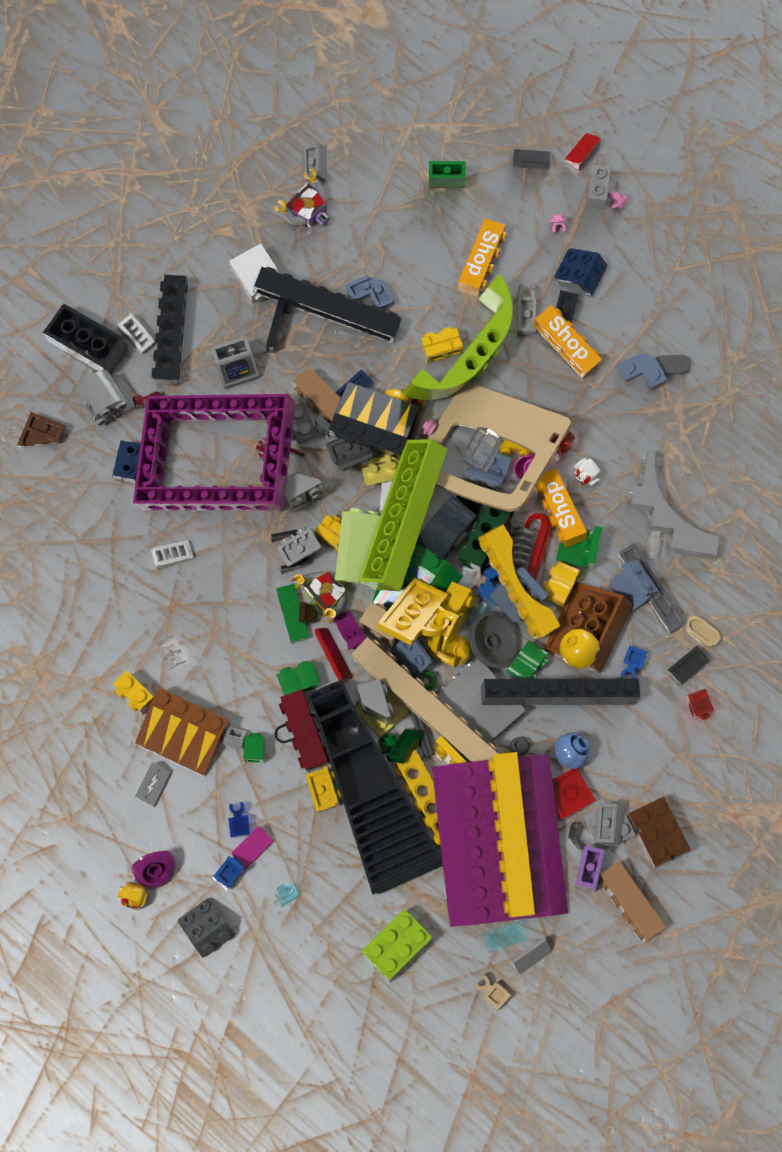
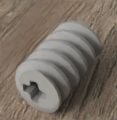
[510,526,535,569]

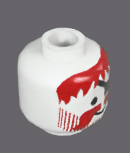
[573,458,601,487]

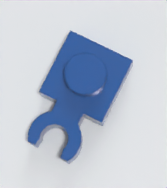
[621,645,648,679]

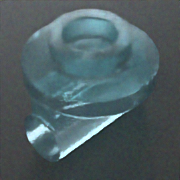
[275,884,299,907]

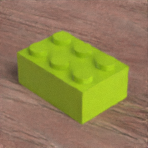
[361,909,433,982]

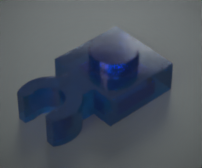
[228,802,250,838]

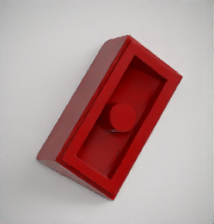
[564,133,601,170]

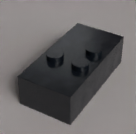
[42,303,128,373]

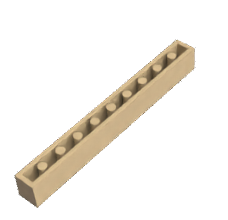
[352,637,498,762]

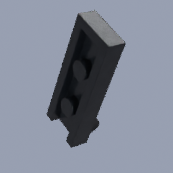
[266,302,293,354]

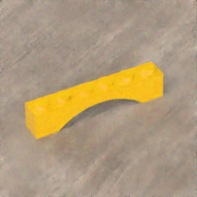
[478,524,560,639]

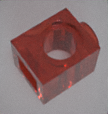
[685,688,714,721]

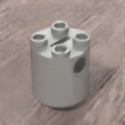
[76,370,127,426]

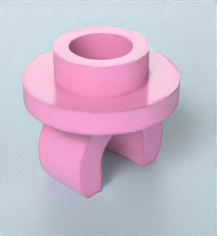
[549,214,568,232]

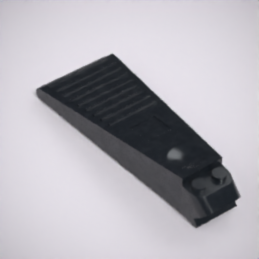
[307,682,442,895]

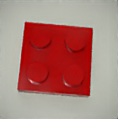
[552,769,596,821]

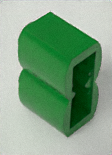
[506,640,549,679]
[277,661,321,695]

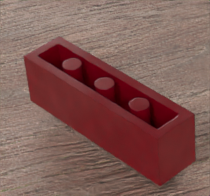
[279,689,330,772]

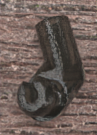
[568,821,586,852]

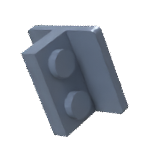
[390,636,438,679]

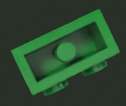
[429,161,466,188]

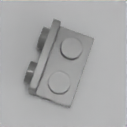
[277,527,322,567]

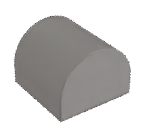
[223,727,247,750]

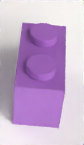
[575,845,604,892]

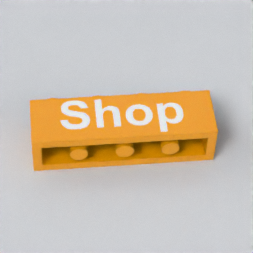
[458,218,507,296]
[532,305,602,379]
[534,468,587,548]

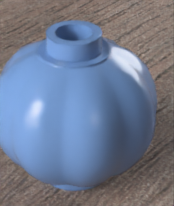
[555,733,590,770]

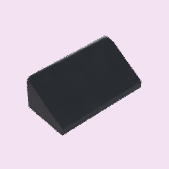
[513,149,550,169]

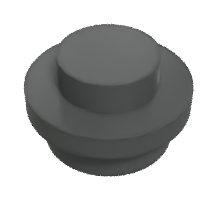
[510,737,530,756]

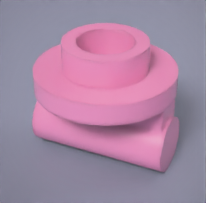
[608,191,627,209]

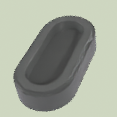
[656,354,691,375]

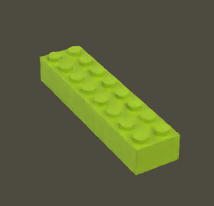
[359,439,447,592]

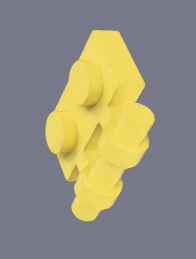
[361,454,399,486]

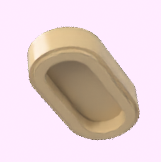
[685,616,720,648]

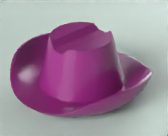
[131,851,176,888]

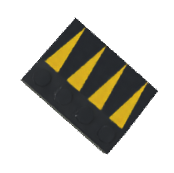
[329,382,420,459]

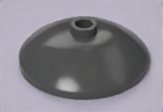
[469,611,520,669]

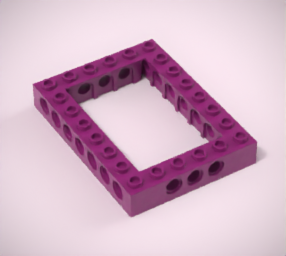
[133,394,296,511]

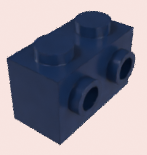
[112,440,141,485]

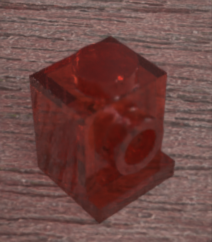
[550,431,575,461]

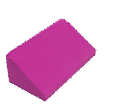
[231,826,274,869]

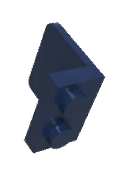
[554,248,608,296]

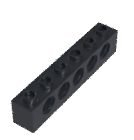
[152,274,188,387]

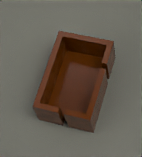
[627,797,691,870]

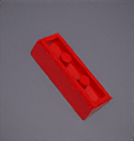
[314,628,353,683]

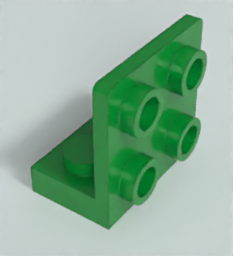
[556,526,603,570]

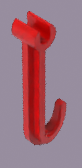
[524,513,552,581]

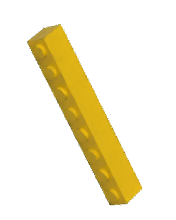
[488,752,535,917]

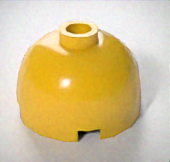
[559,629,600,669]

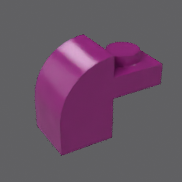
[333,610,366,650]

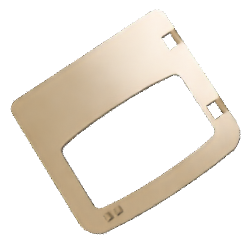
[428,382,571,512]

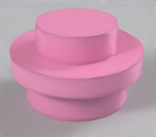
[421,418,437,436]

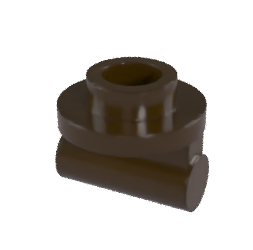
[299,602,318,624]

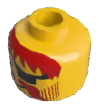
[117,882,148,910]

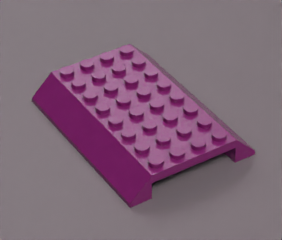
[432,754,568,927]

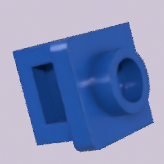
[212,856,244,890]

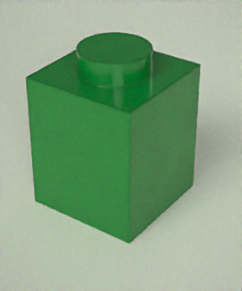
[243,733,265,763]

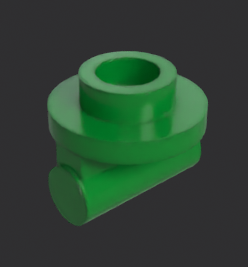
[378,733,398,754]

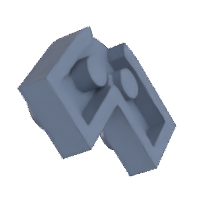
[345,276,394,310]
[617,354,668,390]

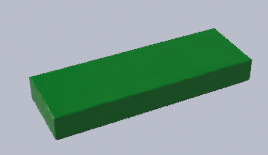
[276,584,310,644]

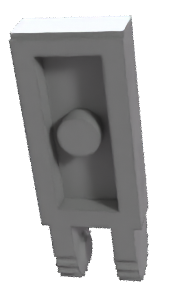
[517,285,536,334]

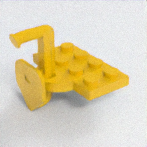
[377,578,464,668]

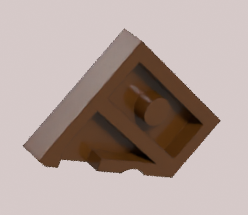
[17,412,66,447]

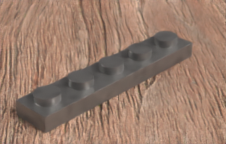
[618,543,686,634]

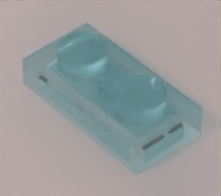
[481,921,526,953]

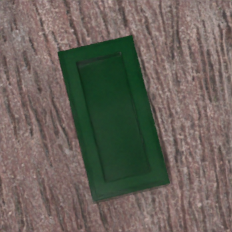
[386,728,423,764]

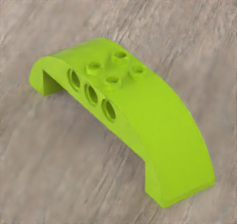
[402,274,513,400]

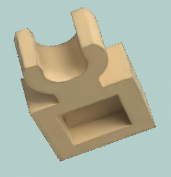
[474,975,511,1011]

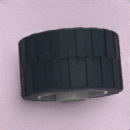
[417,496,477,560]

